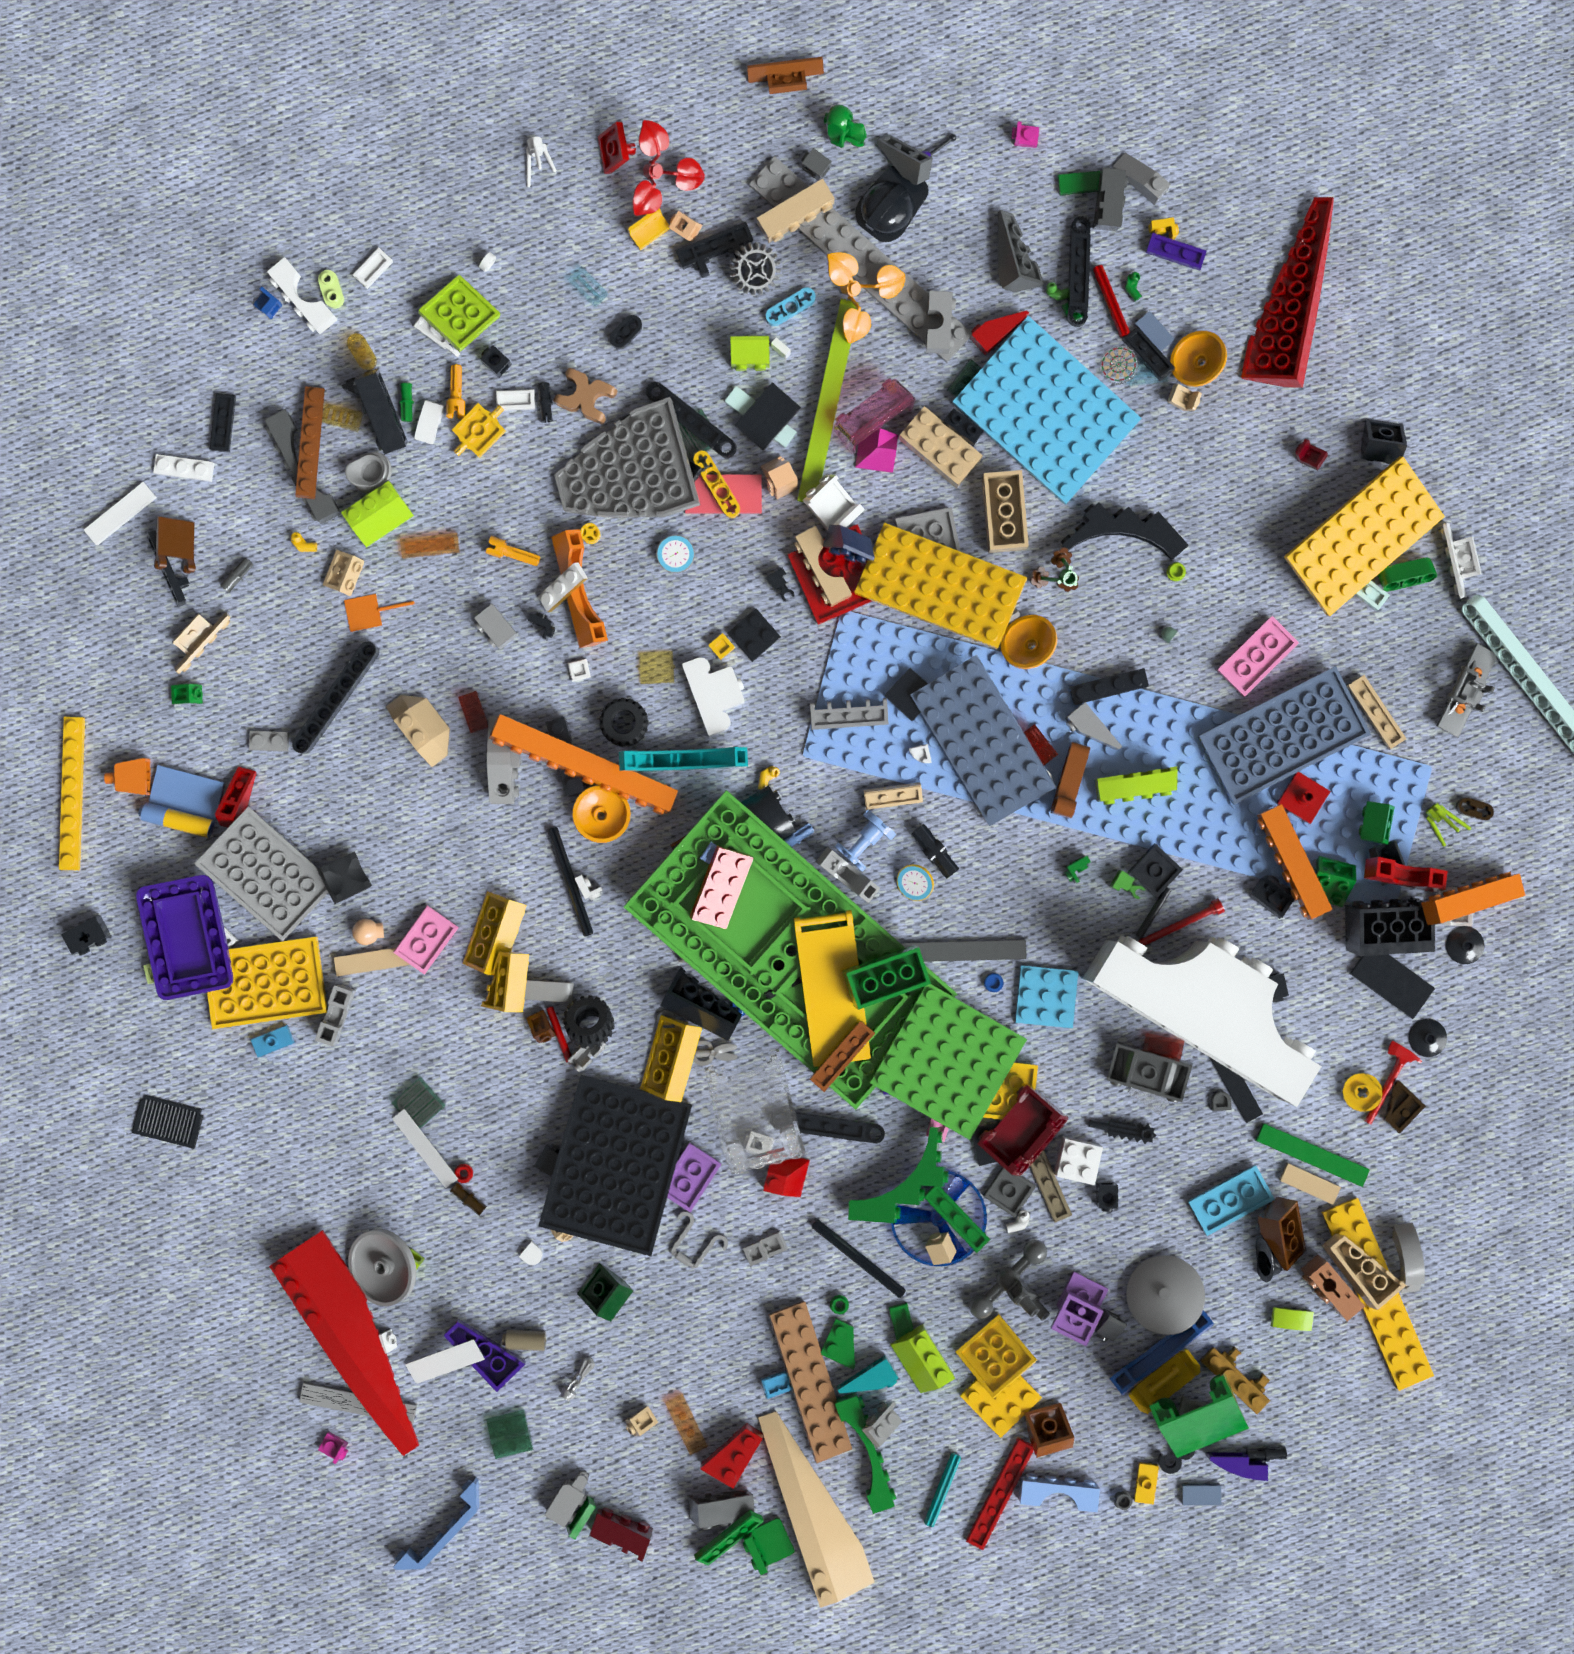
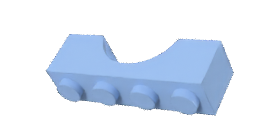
[1018,1474,1100,1512]

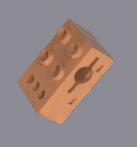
[1300,1255,1365,1321]

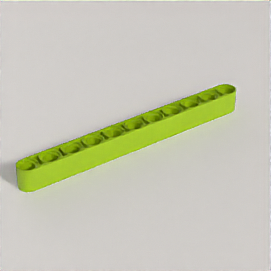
[797,298,860,502]

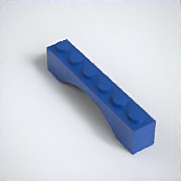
[1109,1310,1214,1395]

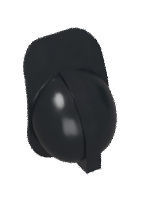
[855,165,929,242]

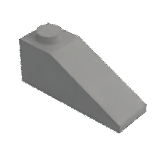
[1112,153,1171,205]
[1065,702,1122,750]

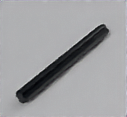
[547,827,593,937]
[812,1219,906,1298]

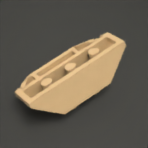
[386,695,450,767]

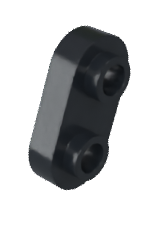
[610,315,642,349]

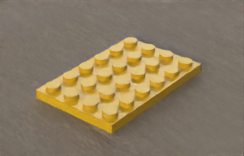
[207,936,328,1029]

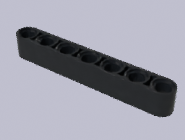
[292,642,379,754]

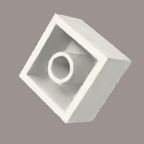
[1054,1136,1103,1185]

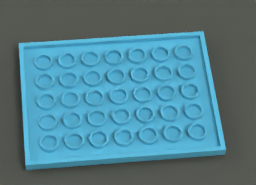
[952,316,1142,505]

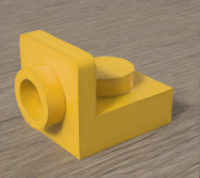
[1148,217,1179,240]

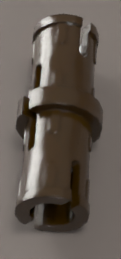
[450,1182,487,1216]

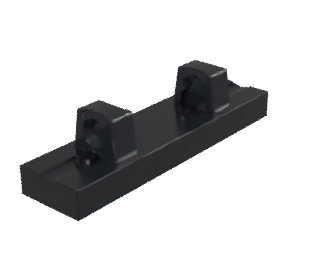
[147,530,190,607]

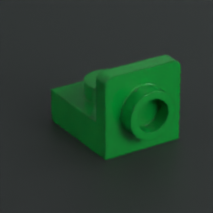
[171,684,203,705]
[1064,855,1091,884]

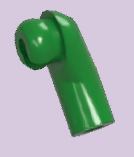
[1125,272,1142,302]

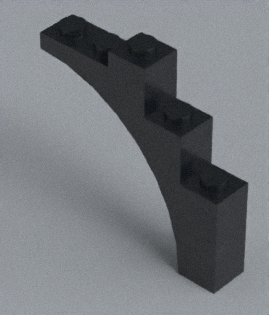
[1059,502,1189,561]

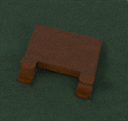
[154,516,196,574]

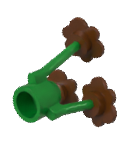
[1030,547,1079,592]

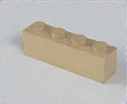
[757,179,835,243]

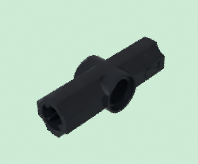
[911,824,959,879]

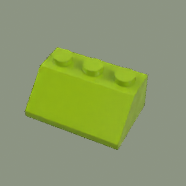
[341,481,414,548]
[890,1324,955,1393]

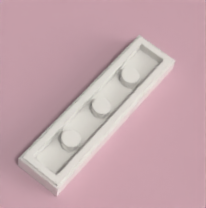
[84,482,157,546]

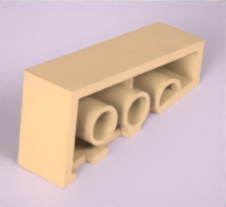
[1322,1234,1407,1310]

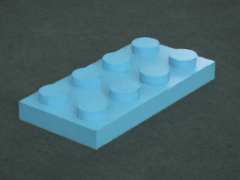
[1187,1165,1275,1236]

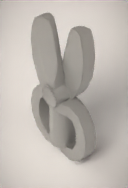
[693,1041,738,1066]

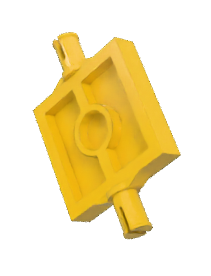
[452,403,506,458]

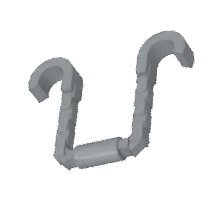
[671,1211,728,1269]

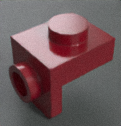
[1295,438,1328,471]

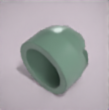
[1161,627,1178,643]

